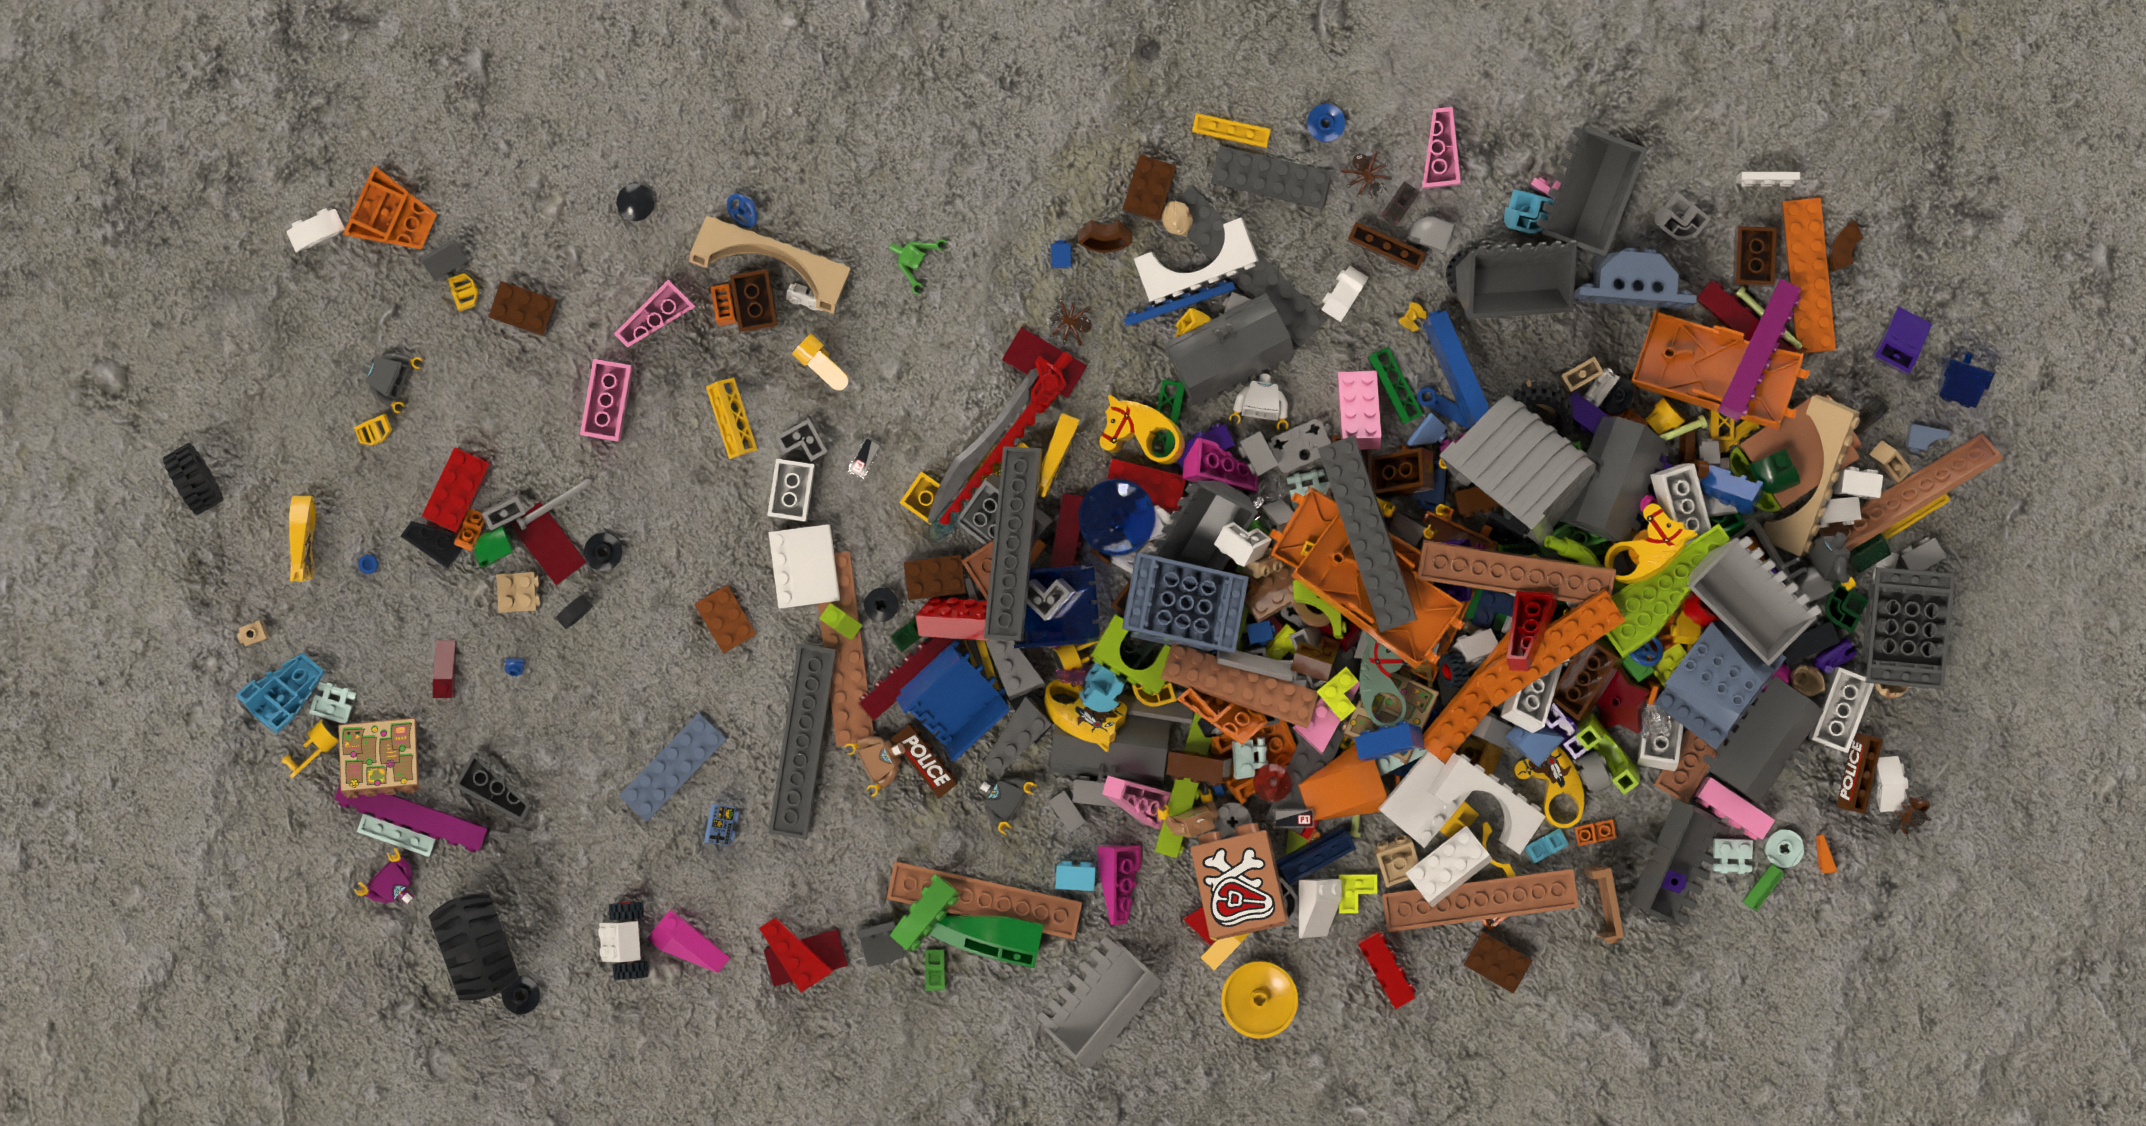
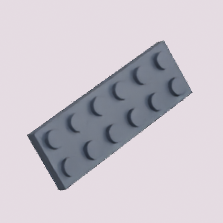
[619,713,727,822]

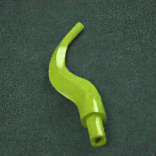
[1544,535,1631,589]

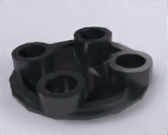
[616,183,654,221]

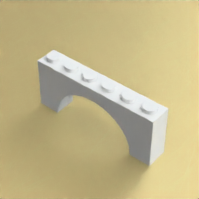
[1134,218,1259,304]
[1428,753,1546,854]

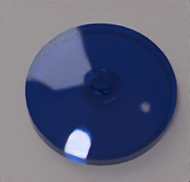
[1078,479,1156,556]

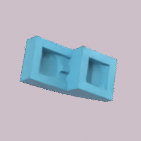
[1524,828,1569,864]

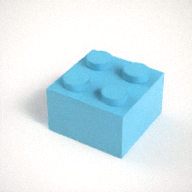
[1055,861,1095,891]

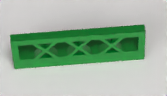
[1367,347,1423,425]
[1152,380,1184,458]

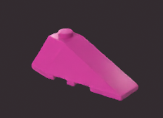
[1183,438,1258,492]
[1098,845,1141,925]
[647,909,730,973]

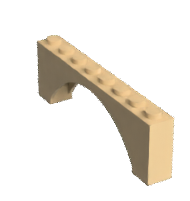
[689,216,851,314]
[1763,395,1860,556]

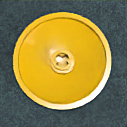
[1221,961,1298,1039]

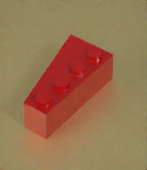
[1507,591,1557,671]
[759,917,834,993]
[1356,930,1416,1010]

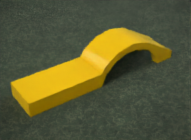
[1481,821,1516,877]

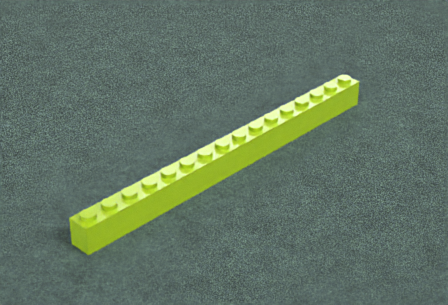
[1155,565,1262,858]

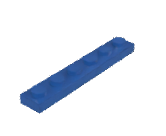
[1124,280,1235,327]

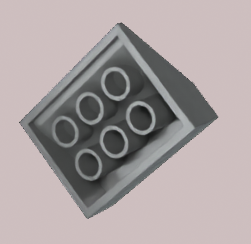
[955,473,1053,548]

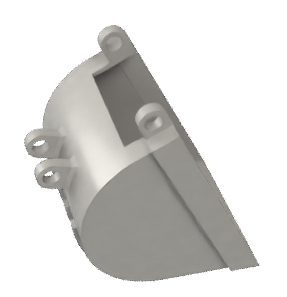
[1439,395,1596,547]

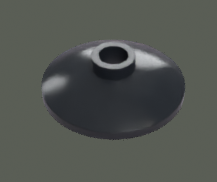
[1604,378,1635,414]
[584,533,622,571]
[502,976,540,1015]

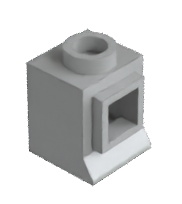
[1699,439,1721,467]

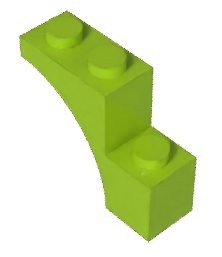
[1293,580,1347,639]

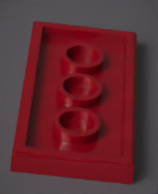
[1002,327,1087,399]
[510,502,587,586]
[763,929,848,987]

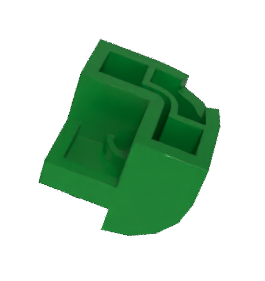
[474,525,515,568]

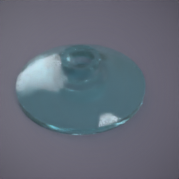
[928,507,958,541]

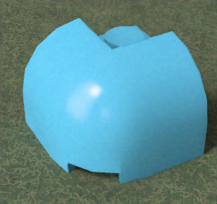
[1504,189,1554,233]
[1079,663,1126,712]

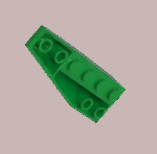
[930,915,1044,968]

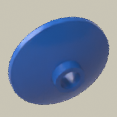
[1307,104,1345,142]

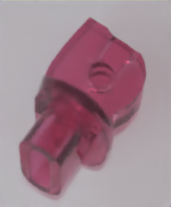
[1055,668,1086,687]

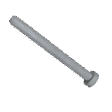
[515,479,592,531]

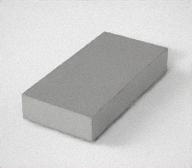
[1048,790,1086,832]

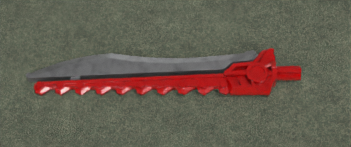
[928,351,1073,525]

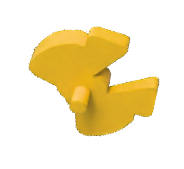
[1398,302,1427,332]

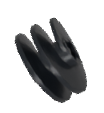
[864,588,899,622]

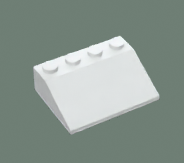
[769,524,840,609]
[1378,750,1472,848]

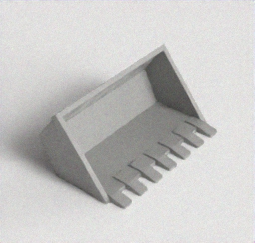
[1688,536,1822,666]
[1037,936,1163,1069]

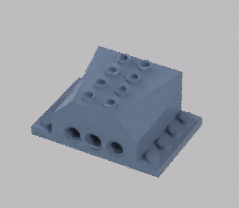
[1574,248,1697,309]
[1122,552,1249,653]
[1654,619,1786,750]

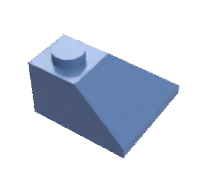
[1405,413,1447,447]
[1506,724,1564,767]

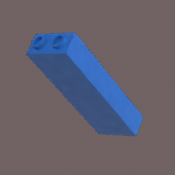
[1423,310,1490,429]

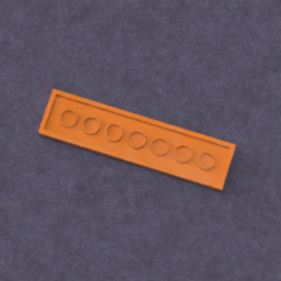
[1781,198,1836,354]
[1474,588,1626,706]
[1423,629,1511,764]

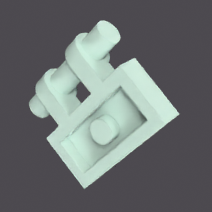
[1286,469,1327,509]
[309,682,357,724]
[1232,736,1268,779]
[1713,838,1753,874]

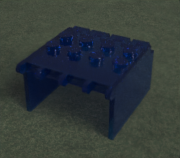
[1014,564,1100,649]

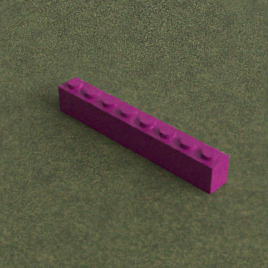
[1717,279,1801,421]
[334,784,489,853]

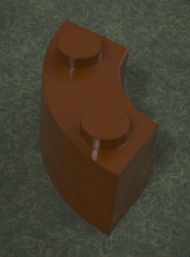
[1078,220,1132,253]
[1829,221,1863,272]

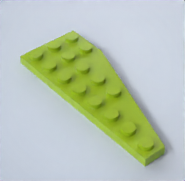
[1606,524,1731,658]

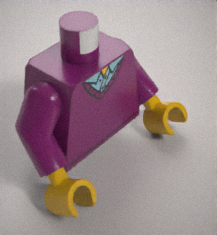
[354,848,415,905]

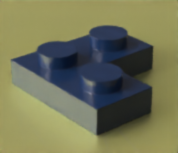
[1472,589,1515,630]

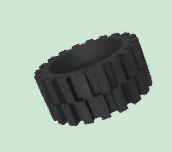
[1510,381,1573,439]
[163,443,223,515]

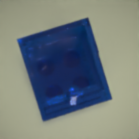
[1937,351,1995,408]

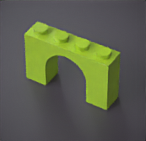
[1090,614,1170,696]
[1575,713,1640,795]

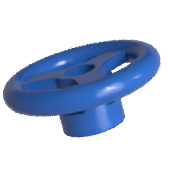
[727,193,757,228]
[1629,636,1663,666]

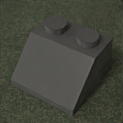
[420,239,470,282]

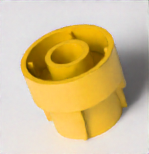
[1645,397,1686,435]

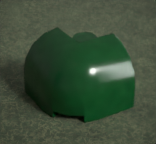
[1747,448,1800,494]
[1824,581,1868,633]

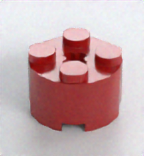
[1683,591,1720,627]

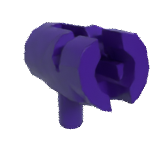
[1813,637,1857,674]

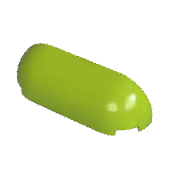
[1729,446,1782,513]

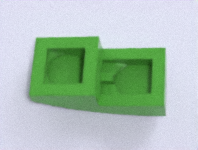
[925,949,945,991]

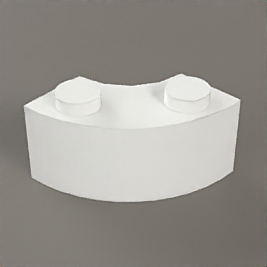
[286,208,345,252]
[1321,265,1369,322]
[1818,497,1861,528]

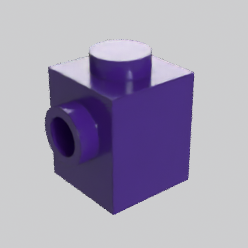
[1660,870,1687,893]

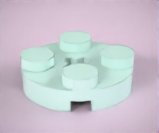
[1764,829,1804,868]

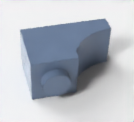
[1905,424,1950,454]

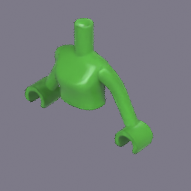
[889,239,947,295]

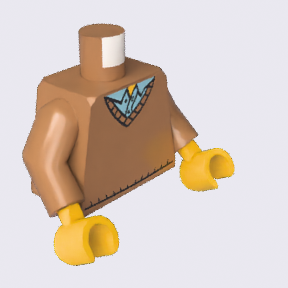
[844,736,905,797]
[1158,789,1219,837]

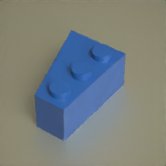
[1700,464,1763,515]
[1354,721,1425,762]

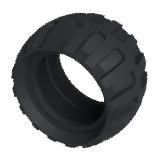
[429,893,520,1001]

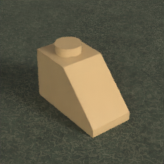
[1869,441,1912,483]

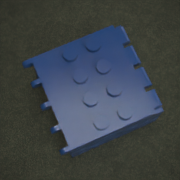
[896,639,1010,762]

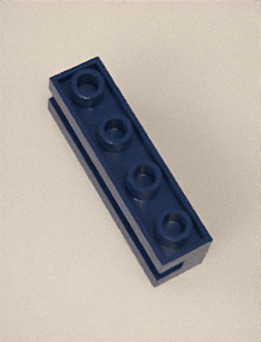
[1276,826,1356,885]

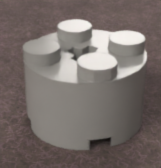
[1573,751,1614,795]
[1214,802,1252,839]

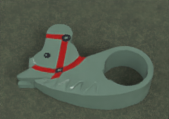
[1359,633,1411,727]

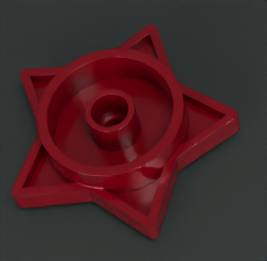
[1597,666,1651,733]

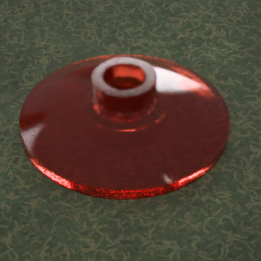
[1253,764,1292,802]

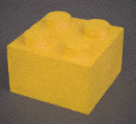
[899,472,940,525]

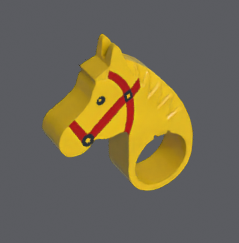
[1100,395,1185,464]
[1604,504,1698,584]

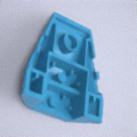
[235,653,325,735]

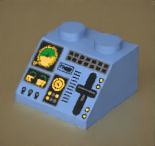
[704,803,739,846]

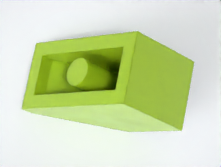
[819,603,862,641]

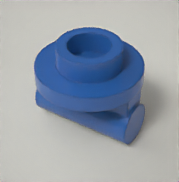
[504,658,525,676]

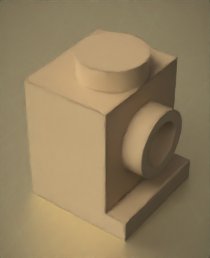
[237,620,269,646]

